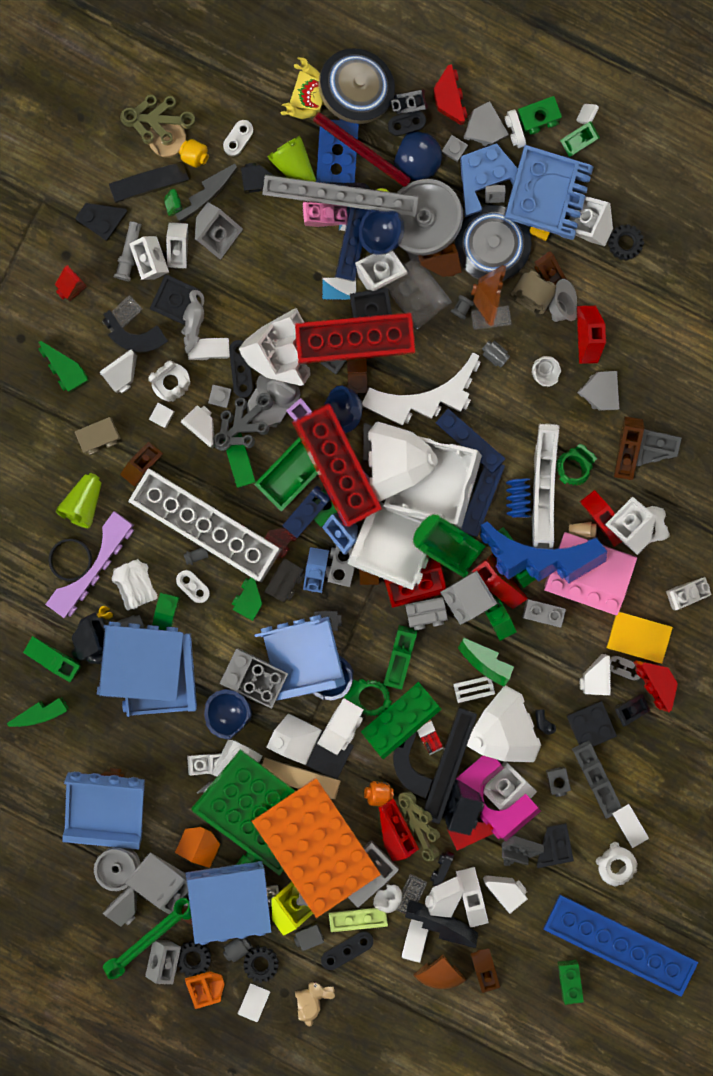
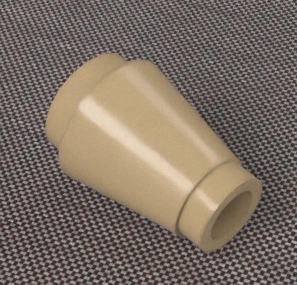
[569,522,597,540]

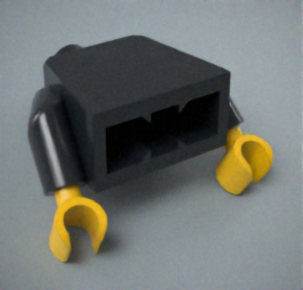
[71,606,113,664]

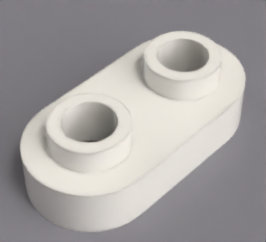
[505,109,526,148]
[223,120,253,156]
[176,570,210,603]

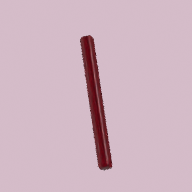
[313,112,411,187]

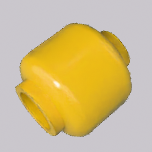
[179,139,209,168]

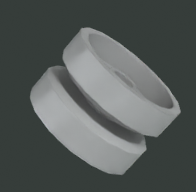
[94,847,141,891]

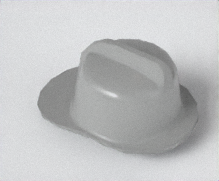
[548,279,577,322]
[256,374,300,407]

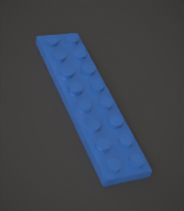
[543,894,698,997]

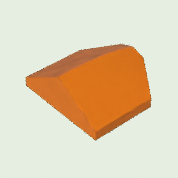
[175,827,220,868]
[185,971,225,1009]

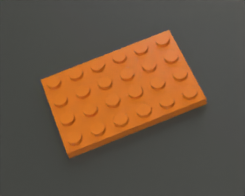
[252,778,381,918]

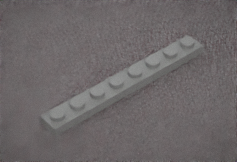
[262,175,418,216]

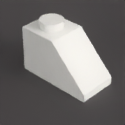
[166,223,188,268]
[425,876,464,917]

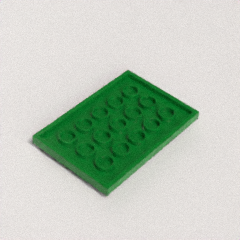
[191,749,296,875]

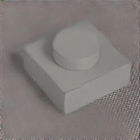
[442,135,468,163]
[485,184,505,203]
[208,385,232,408]

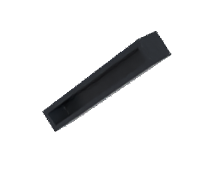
[423,707,477,824]

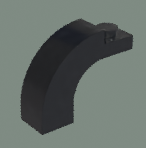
[102,310,168,352]
[393,732,432,798]

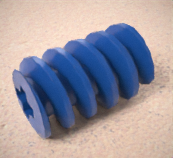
[506,479,531,518]

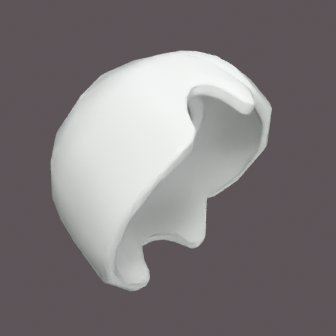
[532,356,561,387]
[373,884,402,913]

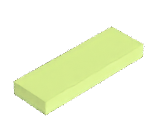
[329,907,388,932]

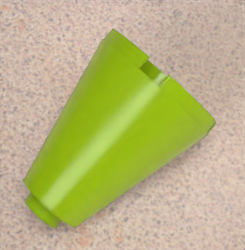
[267,136,316,182]
[55,473,102,529]

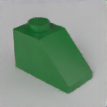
[152,592,180,630]

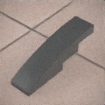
[175,164,238,223]
[572,740,622,819]

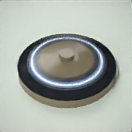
[318,48,395,124]

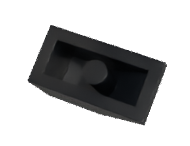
[241,163,274,194]

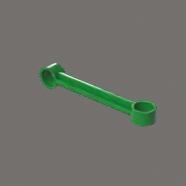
[103,898,191,979]

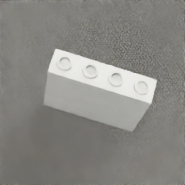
[348,501,429,590]

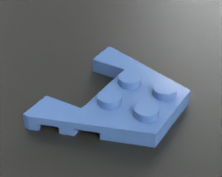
[460,143,518,217]

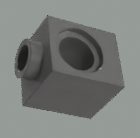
[546,766,571,797]
[294,922,324,951]

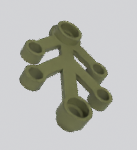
[120,95,195,145]
[398,792,440,861]

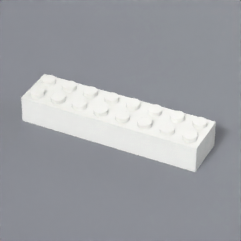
[128,469,282,582]

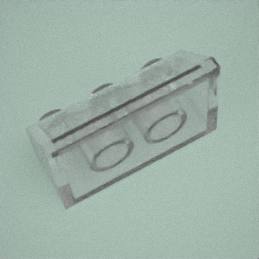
[384,257,452,329]

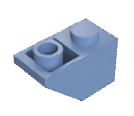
[303,547,329,593]

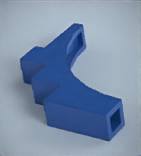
[480,521,607,584]

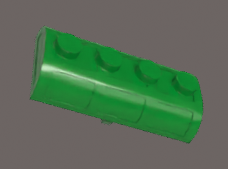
[254,437,318,512]
[413,514,486,578]

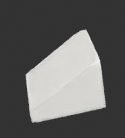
[577,104,599,125]
[149,403,175,428]

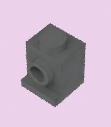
[314,611,342,631]

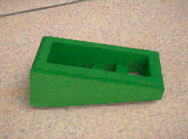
[164,189,183,216]

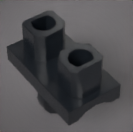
[391,89,428,114]

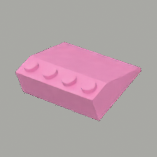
[544,532,637,616]

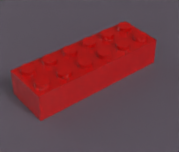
[295,313,415,364]
[292,404,382,527]

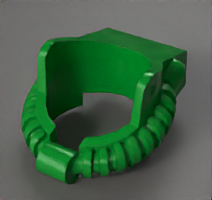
[556,444,597,486]
[344,679,392,716]

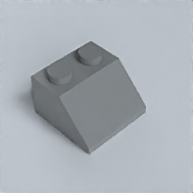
[440,571,497,625]

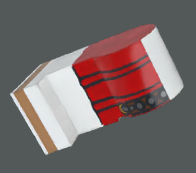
[417,719,444,755]

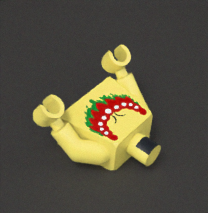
[281,57,325,119]

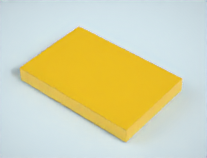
[606,612,673,664]

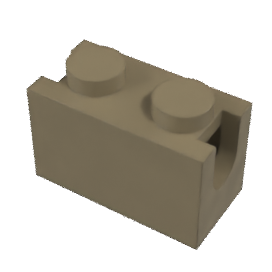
[74,417,121,455]

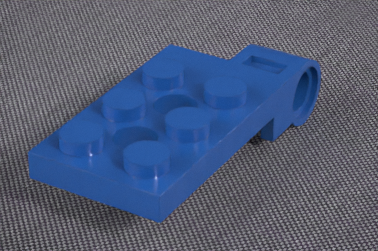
[316,119,359,183]

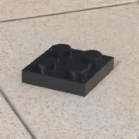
[150,274,201,325]
[566,701,617,747]

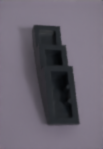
[109,162,189,203]
[405,900,478,948]

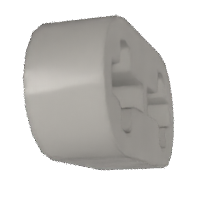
[610,656,640,680]

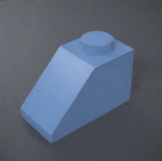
[322,513,358,554]

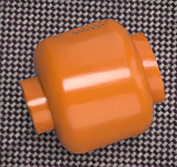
[364,781,394,807]

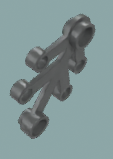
[213,393,273,451]

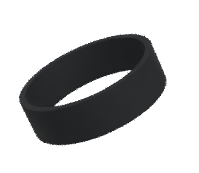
[49,539,92,581]

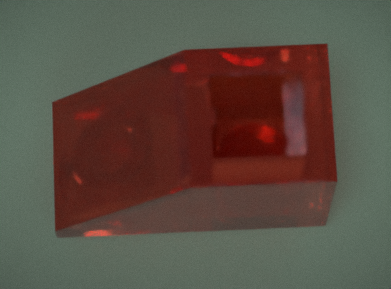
[264,528,297,559]

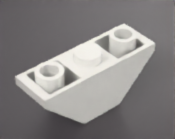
[666,577,711,610]
[456,867,489,928]

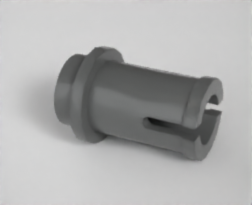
[183,547,209,565]

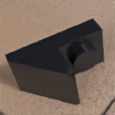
[615,694,651,727]

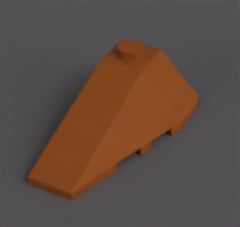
[471,265,506,326]

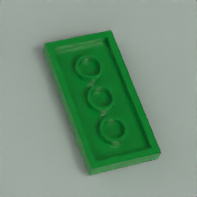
[361,682,442,760]

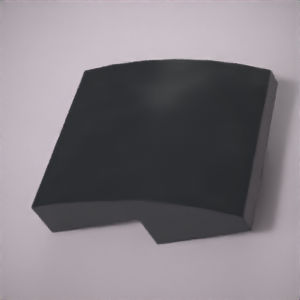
[306,729,354,779]

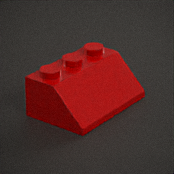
[384,555,446,608]

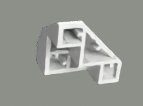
[239,308,310,386]
[368,422,438,502]
[467,685,541,762]

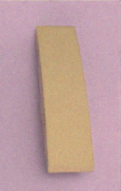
[262,758,341,799]

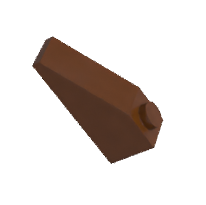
[614,416,644,480]

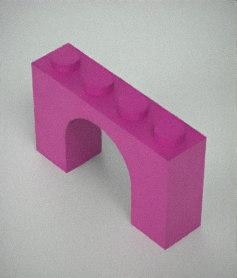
[456,755,541,841]

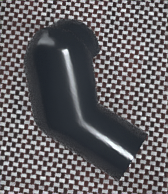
[535,709,556,735]

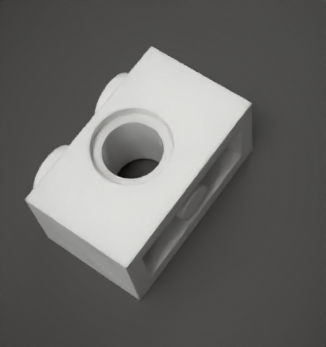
[129,236,169,280]

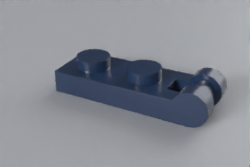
[282,485,330,538]

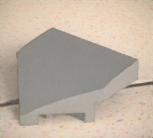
[464,101,509,147]
[577,371,619,411]
[247,387,290,429]

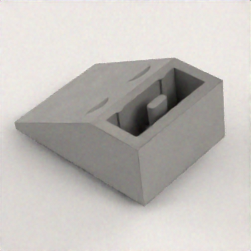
[220,648,288,709]
[348,840,399,907]
[125,853,189,914]

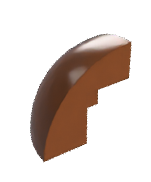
[413,955,467,989]

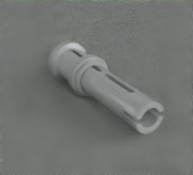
[114,222,142,281]

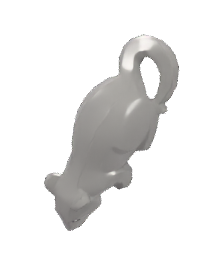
[181,290,204,354]

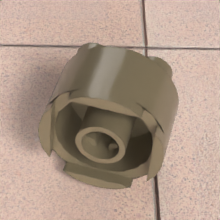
[511,270,556,314]

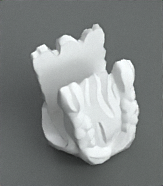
[149,361,190,402]
[625,506,670,545]
[112,559,157,611]
[596,842,637,886]

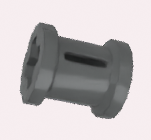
[450,295,474,320]

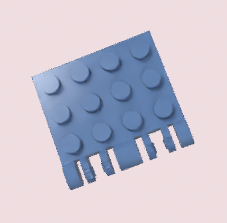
[504,145,593,240]

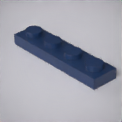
[335,207,368,282]
[436,409,506,473]
[460,464,505,537]

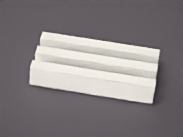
[453,676,495,703]

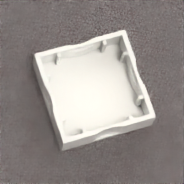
[384,436,482,529]

